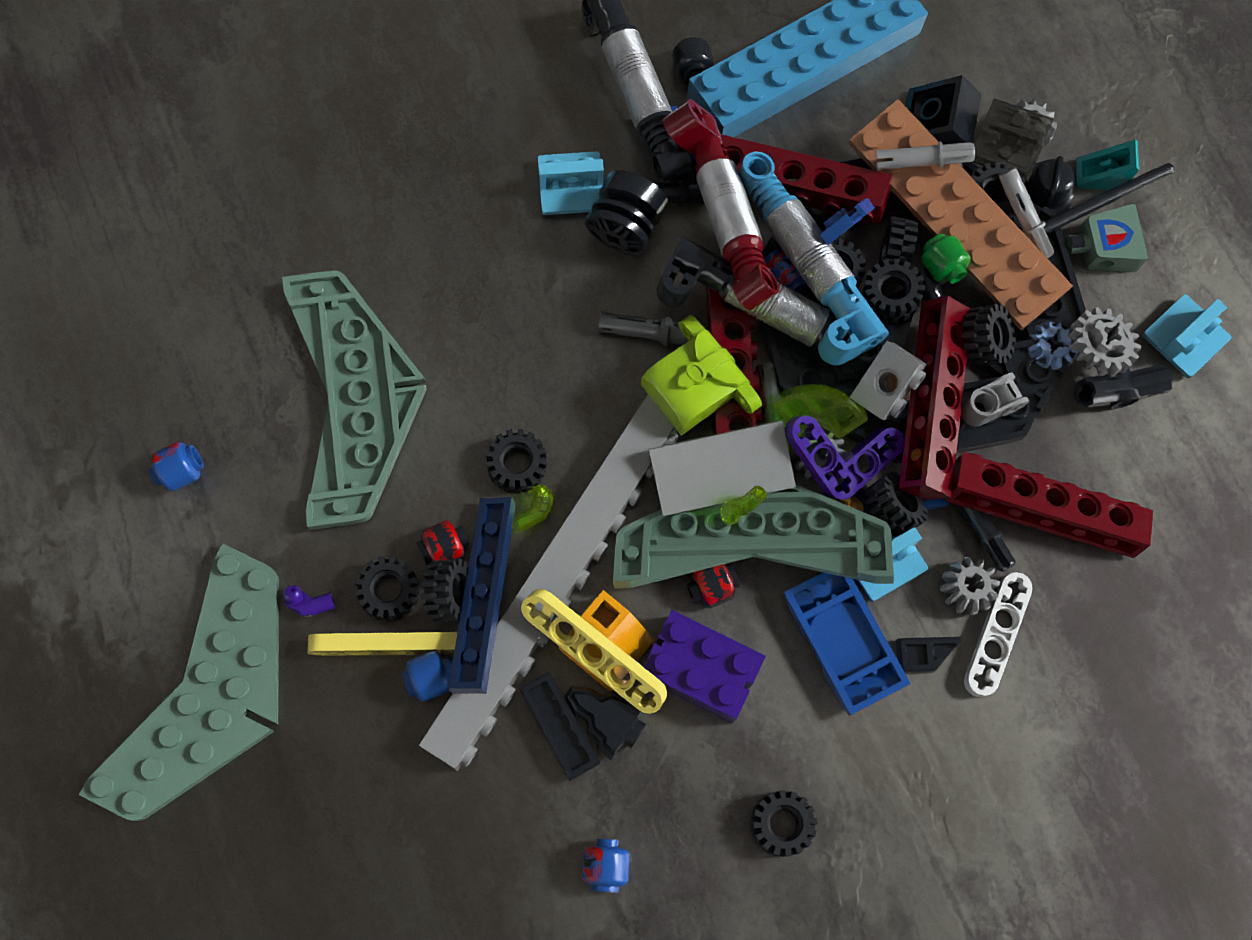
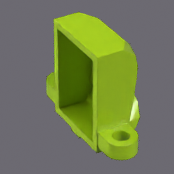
[641,315,762,436]

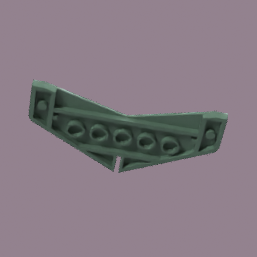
[282,270,427,530]
[613,484,894,588]
[79,544,279,821]

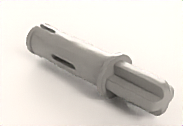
[875,141,975,171]
[998,167,1054,258]

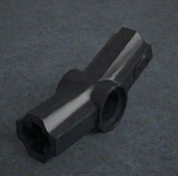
[1074,364,1173,409]

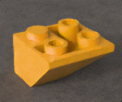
[558,590,655,692]

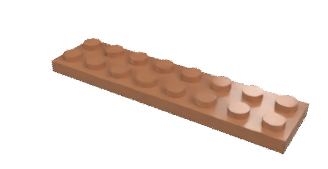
[849,99,1073,330]

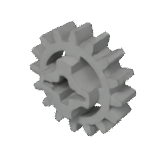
[1068,307,1141,377]

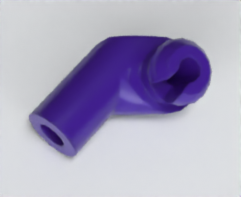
[283,585,335,617]

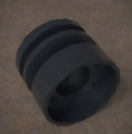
[585,170,668,255]

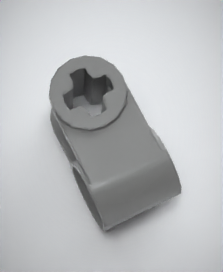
[961,373,1029,427]

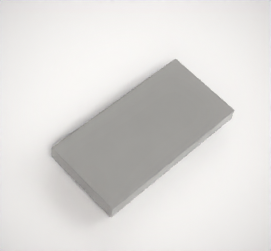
[648,420,796,516]

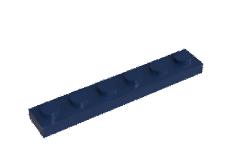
[448,497,516,694]

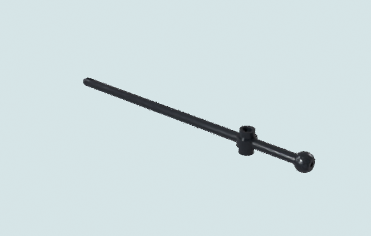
[872,163,1174,310]

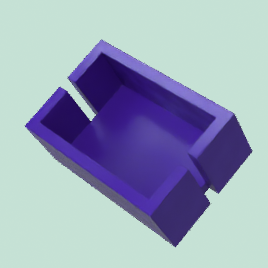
[644,610,766,723]

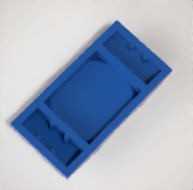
[783,572,911,716]

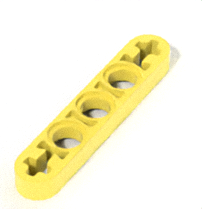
[521,589,667,714]
[307,632,457,656]

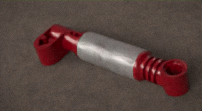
[663,99,780,311]

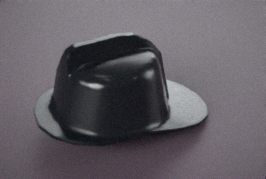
[1024,156,1075,215]

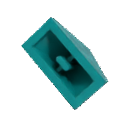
[1076,140,1139,190]

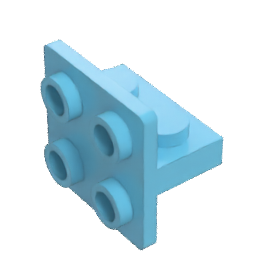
[538,151,604,215]
[1142,294,1232,379]
[858,527,928,602]

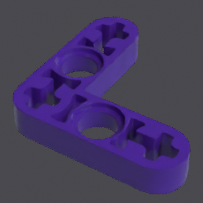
[785,416,904,500]

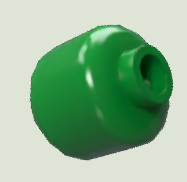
[921,234,971,284]

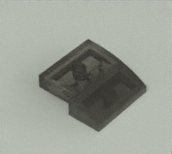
[972,98,1054,182]

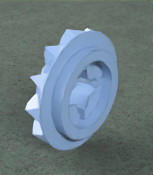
[1027,320,1079,370]

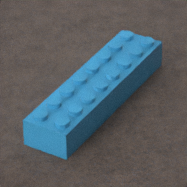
[687,0,928,137]

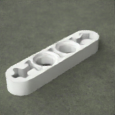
[964,572,1033,698]

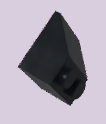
[906,75,981,145]

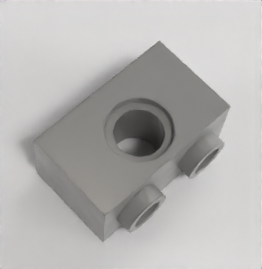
[850,341,927,420]

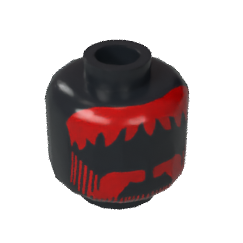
[416,520,469,565]
[686,563,740,608]

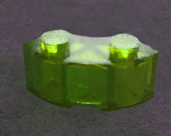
[772,384,867,439]

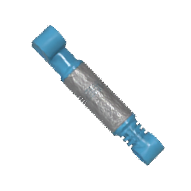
[739,151,889,365]

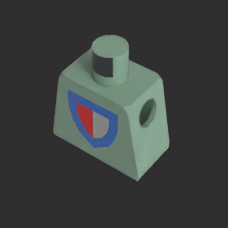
[1065,204,1148,272]

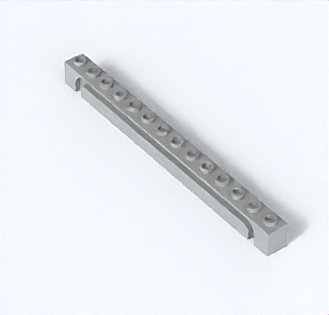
[419,395,678,771]

